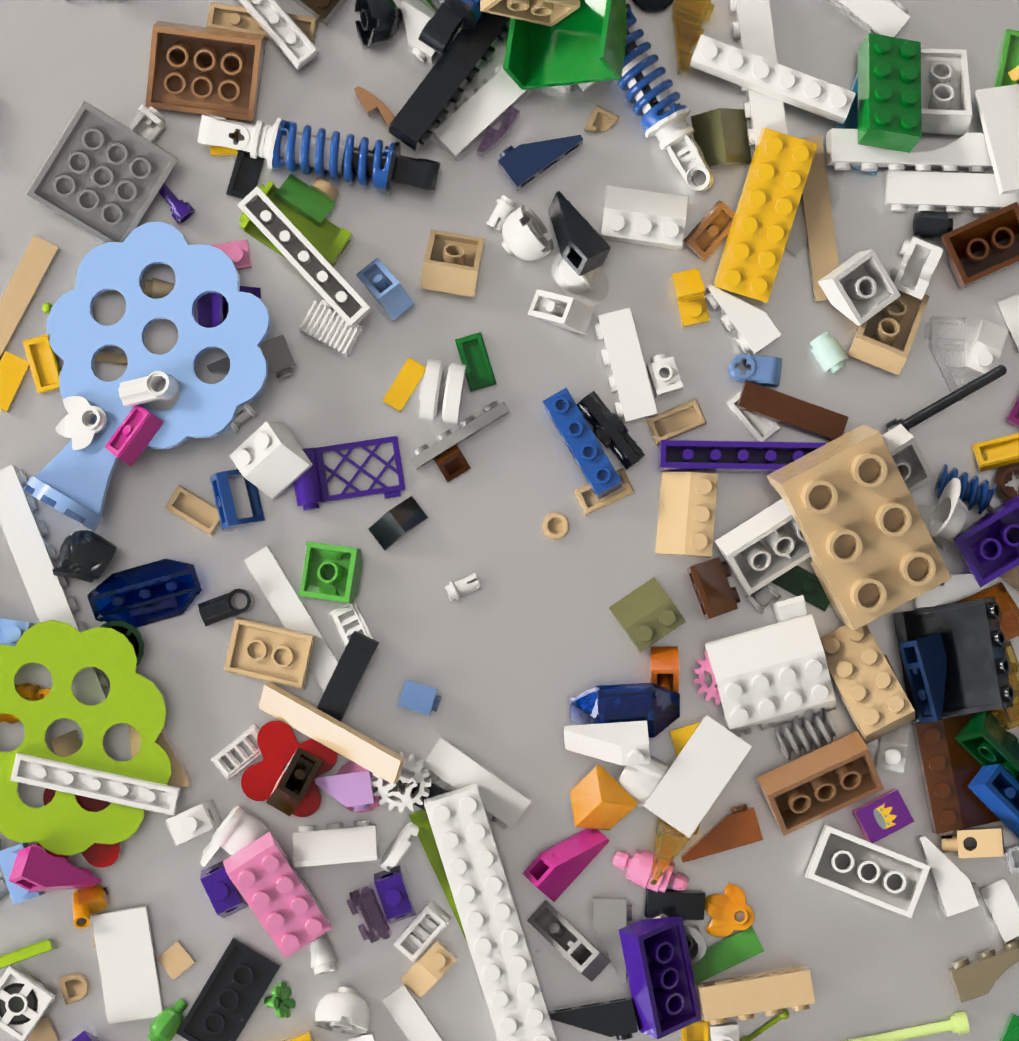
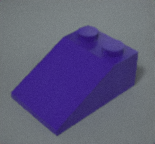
[953,496,1019,587]

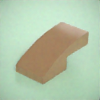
[354,86,395,129]

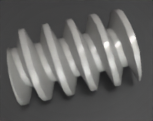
[774,710,836,761]

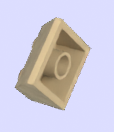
[420,230,485,297]

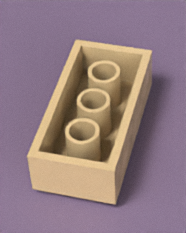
[820,624,915,744]
[697,965,815,1025]

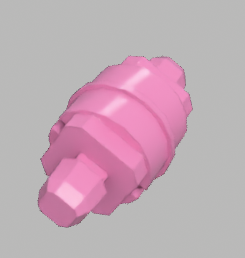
[612,849,689,893]

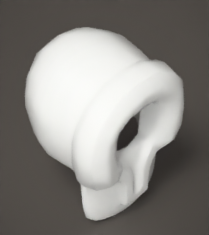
[618,755,669,807]
[200,806,269,867]

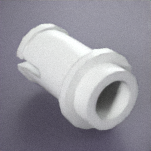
[486,195,517,232]
[445,573,482,602]

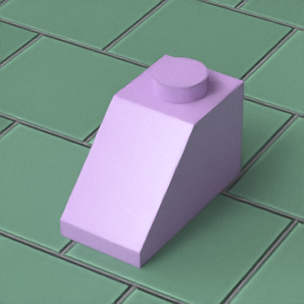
[314,770,375,812]

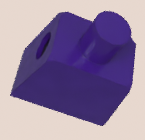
[200,859,249,918]
[374,865,417,924]

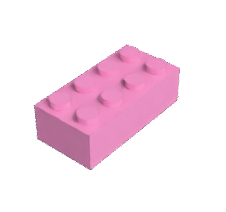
[223,832,332,958]

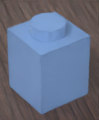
[398,680,441,716]

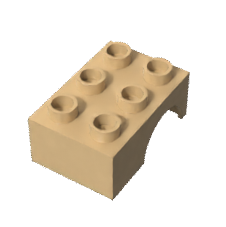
[767,424,952,631]

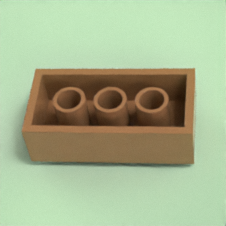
[757,731,884,836]

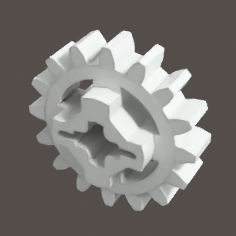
[371,752,431,813]

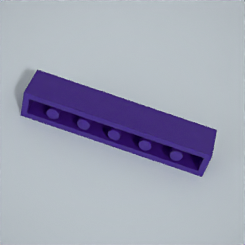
[659,440,826,473]

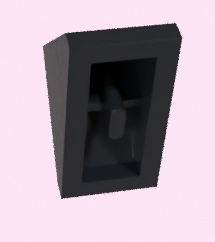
[369,496,428,550]

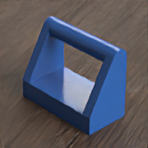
[210,469,265,530]

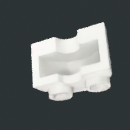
[889,236,944,300]

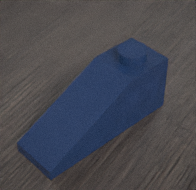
[498,135,583,191]
[898,632,947,723]

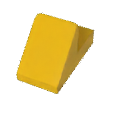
[671,268,710,327]

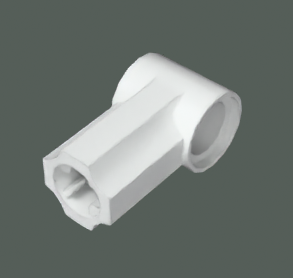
[118,371,178,407]

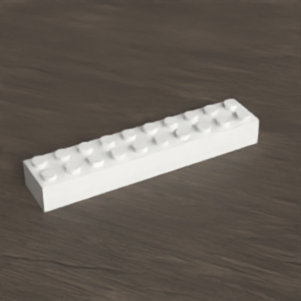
[424,783,557,1041]

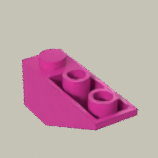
[522,828,610,902]
[8,845,101,892]

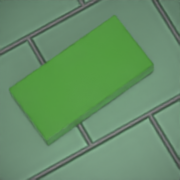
[275,174,336,227]

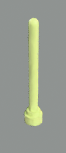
[845,1011,970,1041]

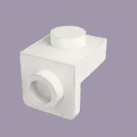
[128,105,166,142]

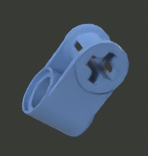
[728,354,783,387]

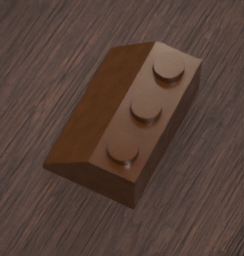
[941,202,1019,289]

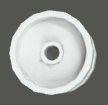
[419,359,466,424]

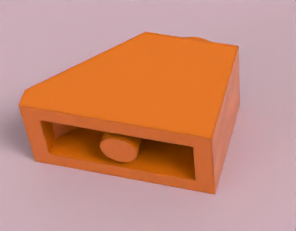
[650,646,679,709]

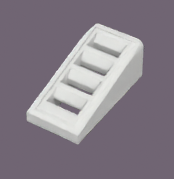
[330,600,378,650]
[211,724,262,781]
[393,900,451,962]

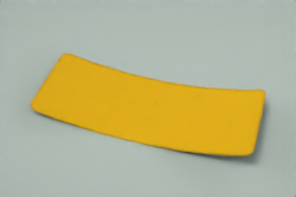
[383,358,426,411]

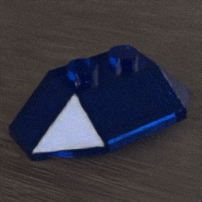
[87,559,202,627]
[569,683,680,738]

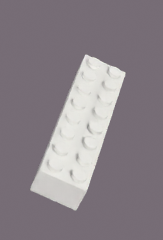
[715,424,935,595]

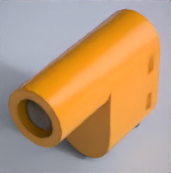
[72,885,109,929]

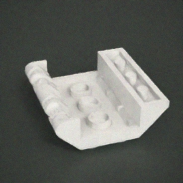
[705,613,836,737]

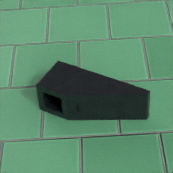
[548,191,611,276]

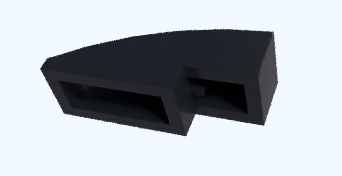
[317,630,379,722]

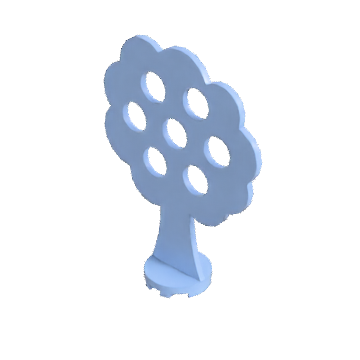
[23,221,271,531]

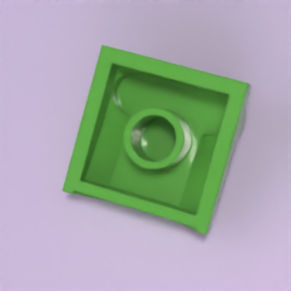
[298,542,363,604]

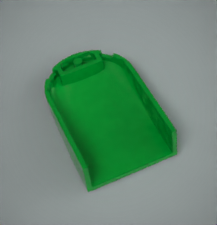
[503,0,627,90]

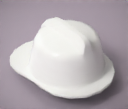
[551,252,609,307]
[926,478,969,541]

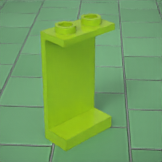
[239,180,353,268]

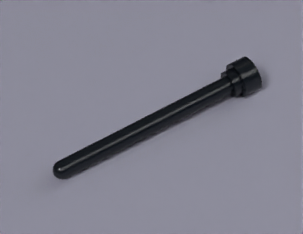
[886,365,1007,432]

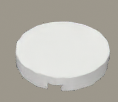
[379,821,419,872]

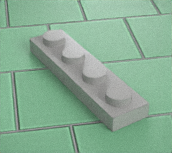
[410,401,510,470]

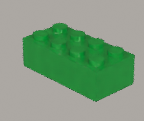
[858,33,922,153]

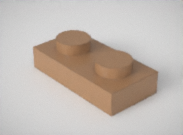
[683,200,735,260]

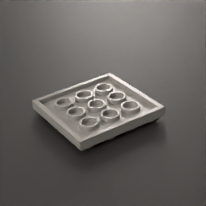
[26,100,178,243]

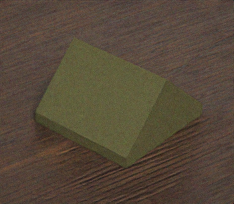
[691,108,752,169]

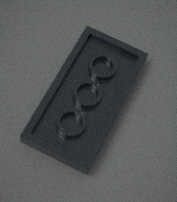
[176,937,281,1041]

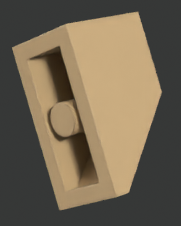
[400,939,457,999]

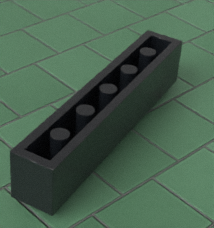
[389,11,511,151]

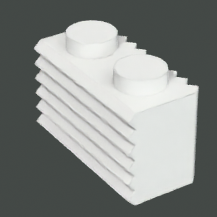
[299,300,364,357]

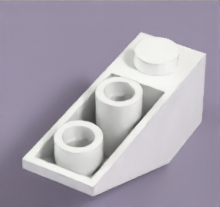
[705,284,781,355]

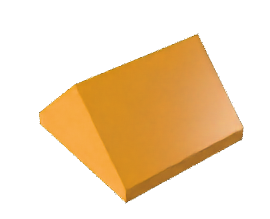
[570,764,638,831]

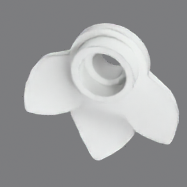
[55,396,107,450]

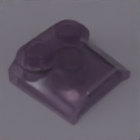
[347,883,393,943]

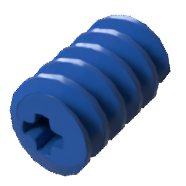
[935,464,997,515]

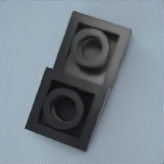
[645,889,706,920]

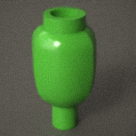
[147,998,188,1041]

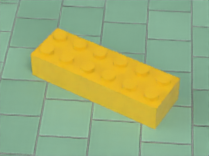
[713,128,818,303]

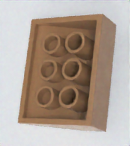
[145,21,265,121]

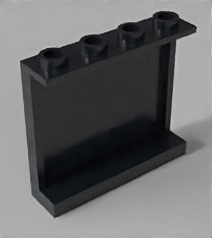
[893,597,1014,722]

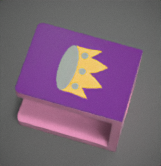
[852,789,915,843]

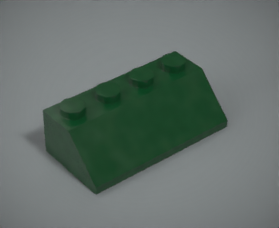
[954,711,1019,782]

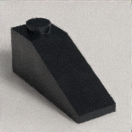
[550,997,638,1040]

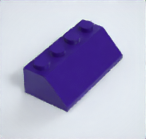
[619,916,702,1039]

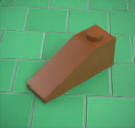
[681,804,763,863]

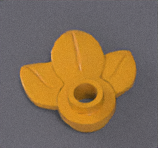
[705,884,755,938]

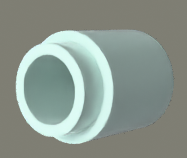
[810,332,848,374]

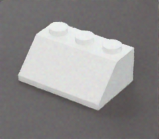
[601,185,688,251]
[293,820,379,868]

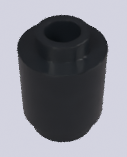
[913,211,953,240]

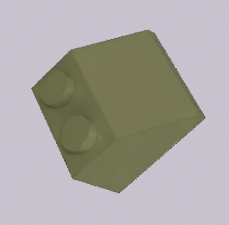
[609,577,686,653]

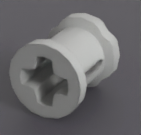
[745,582,782,614]

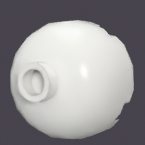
[502,205,554,261]
[314,987,370,1035]

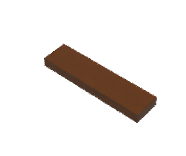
[736,380,848,441]

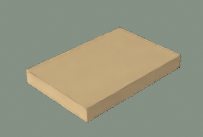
[224,617,316,689]

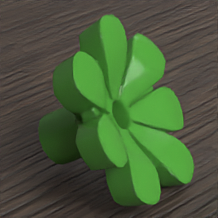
[264,982,296,1018]

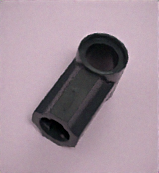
[198,589,255,627]

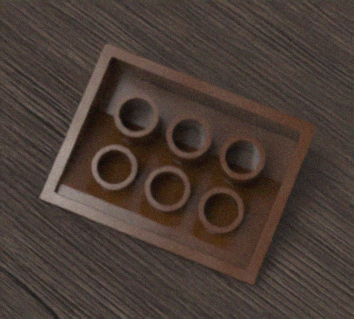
[912,710,1001,834]

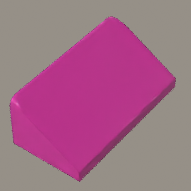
[104,404,163,466]

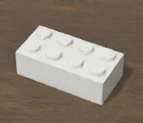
[804,824,931,918]

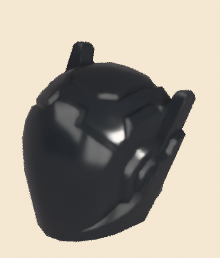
[52,530,117,583]

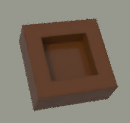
[434,444,471,482]

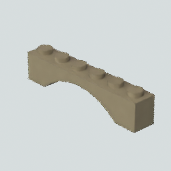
[947,940,1019,1003]

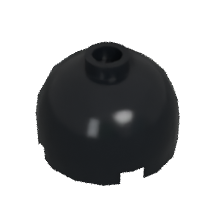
[355,0,403,47]

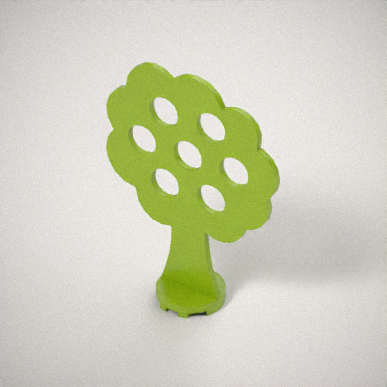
[0,620,172,856]

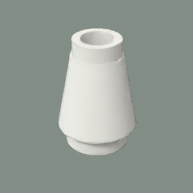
[310,933,338,975]

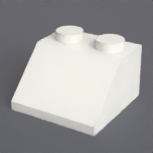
[818,249,901,326]
[229,421,313,499]

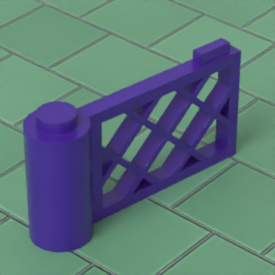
[293,436,406,511]

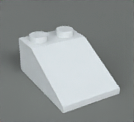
[921,48,972,135]

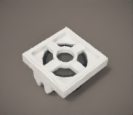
[0,965,56,1041]

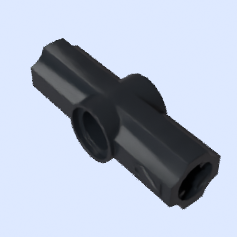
[576,391,645,470]

